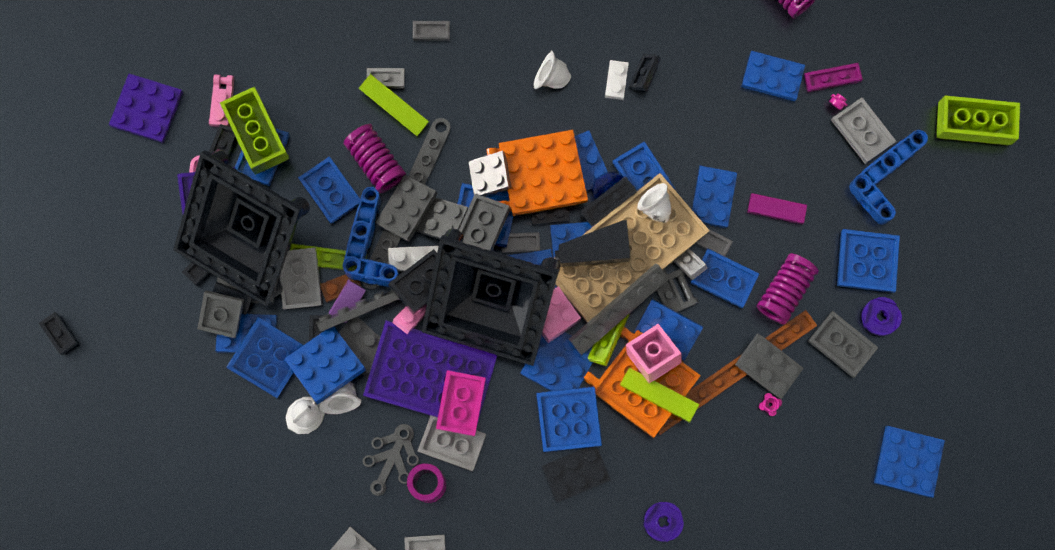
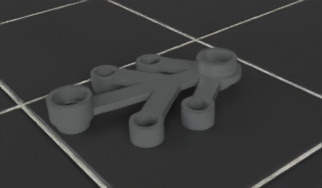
[363,424,419,496]

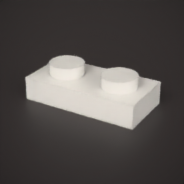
[605,60,628,100]

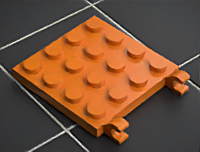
[486,130,588,216]
[584,327,701,438]

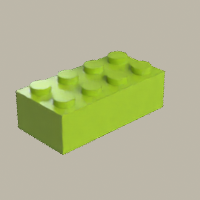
[220,86,290,175]
[937,96,1020,145]

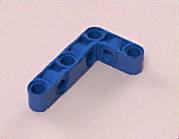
[849,130,928,225]
[343,187,399,287]

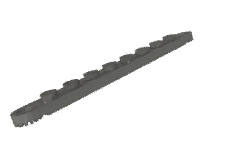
[362,118,451,290]

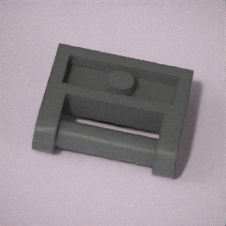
[656,269,699,312]

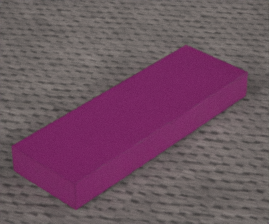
[803,63,863,92]
[747,193,807,224]

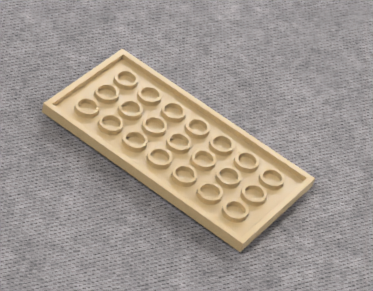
[554,173,710,323]

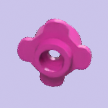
[829,94,847,110]
[759,393,782,416]

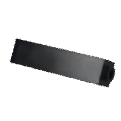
[555,220,630,267]

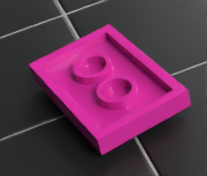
[436,370,486,436]

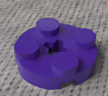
[862,297,902,336]
[644,502,684,542]

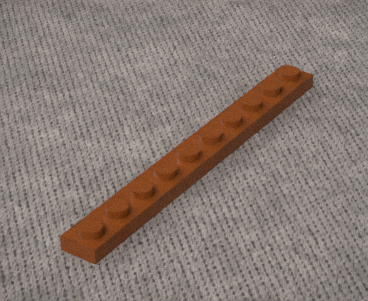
[659,310,817,435]

